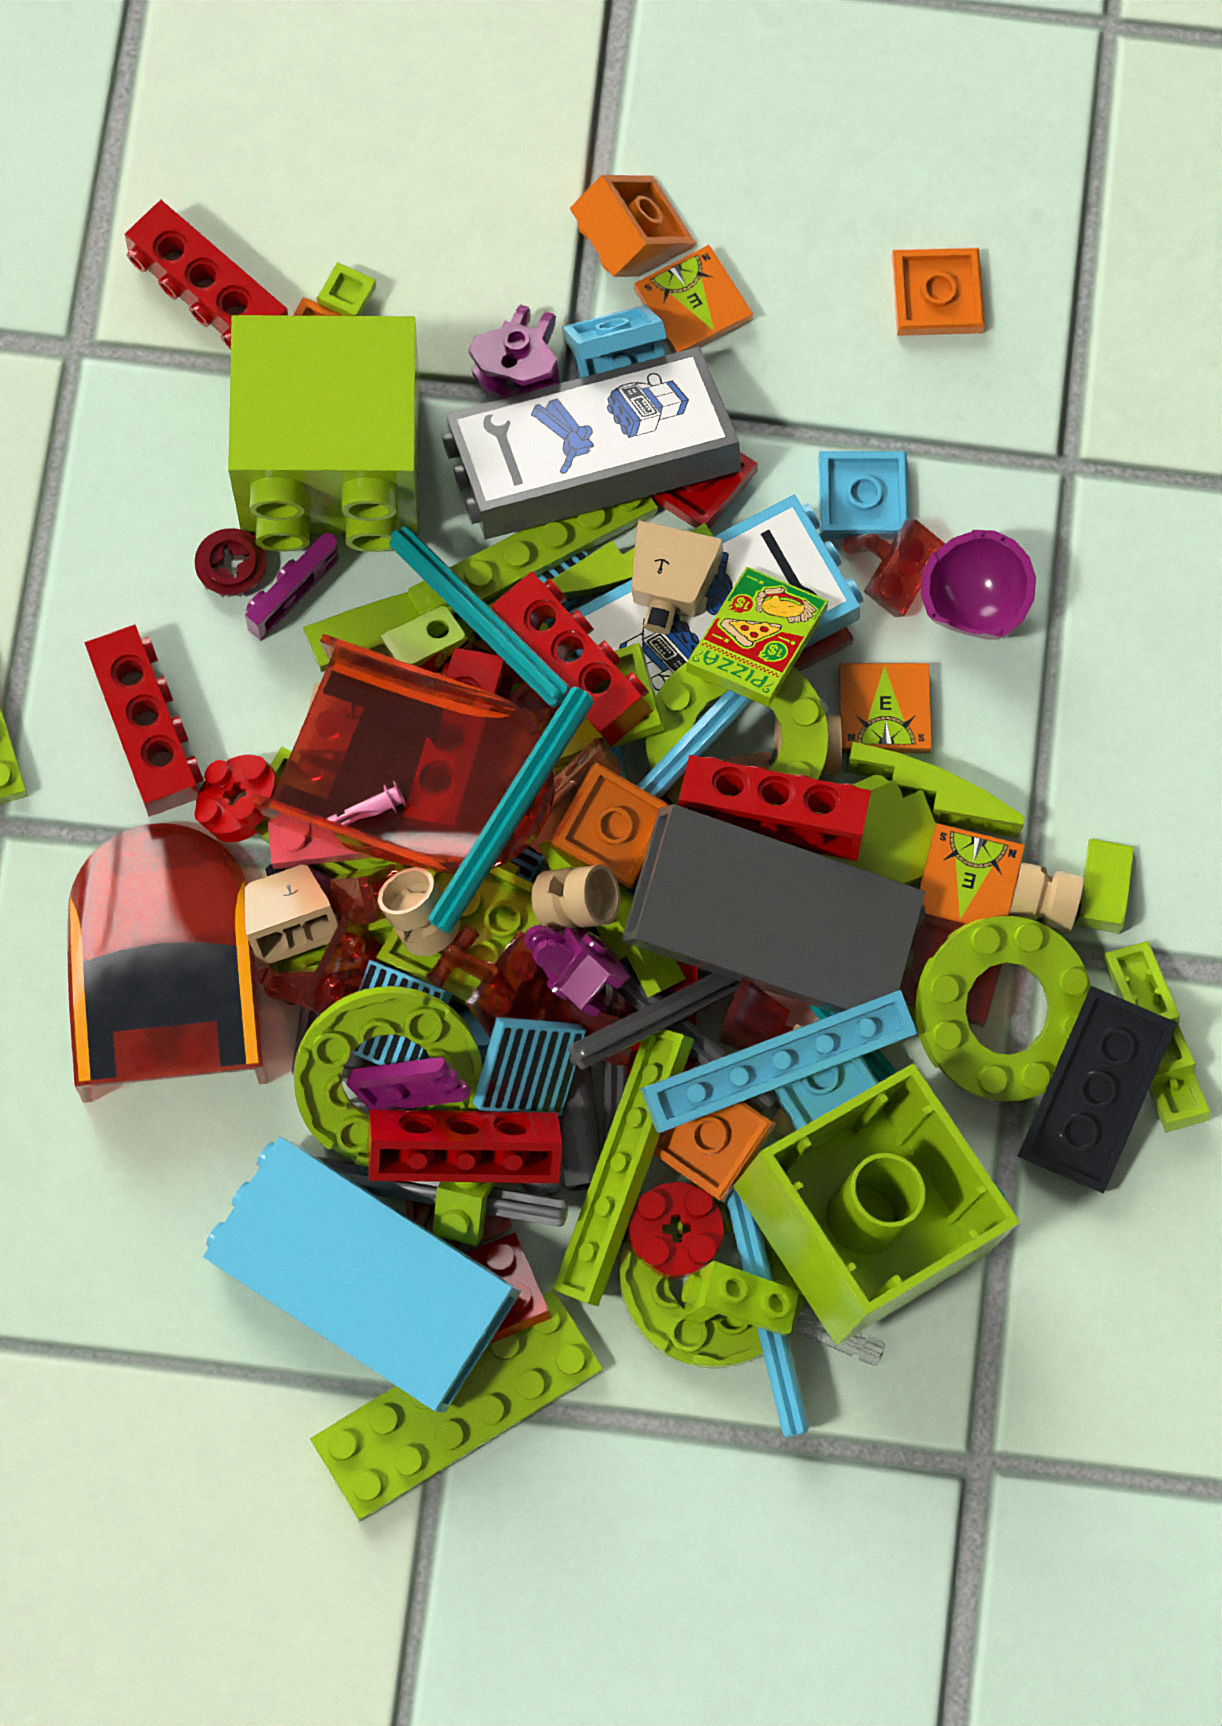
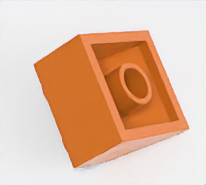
[569,175,696,277]

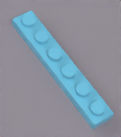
[640,990,917,1133]

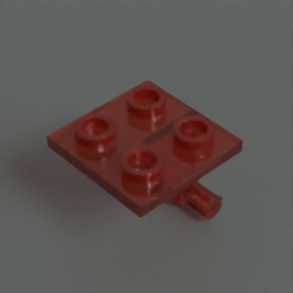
[255,916,383,1014]
[426,924,556,1040]

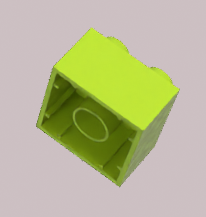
[733,1063,1020,1346]

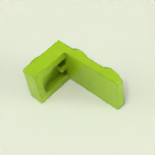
[433,1182,495,1246]
[681,1261,799,1336]

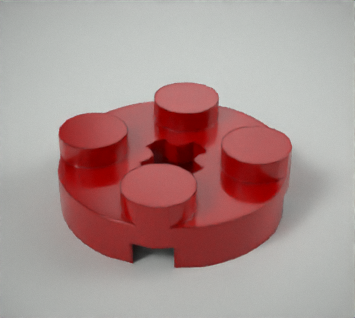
[194,754,283,843]
[629,1182,724,1279]

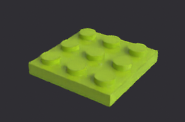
[377,841,540,1021]

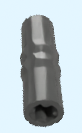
[558,1064,601,1191]

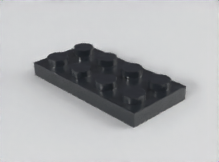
[1017,986,1178,1194]

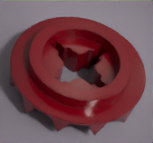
[194,528,266,598]

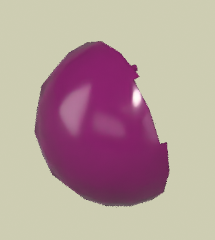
[921,529,1036,640]

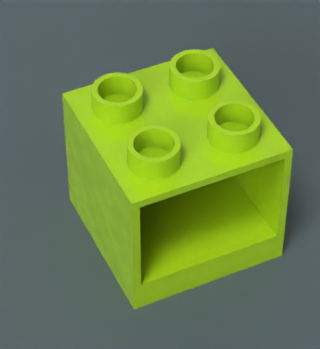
[228,315,420,552]

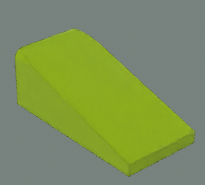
[1075,838,1134,934]

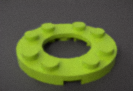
[646,662,828,805]
[915,916,1091,1101]
[294,986,483,1167]
[619,1182,805,1369]

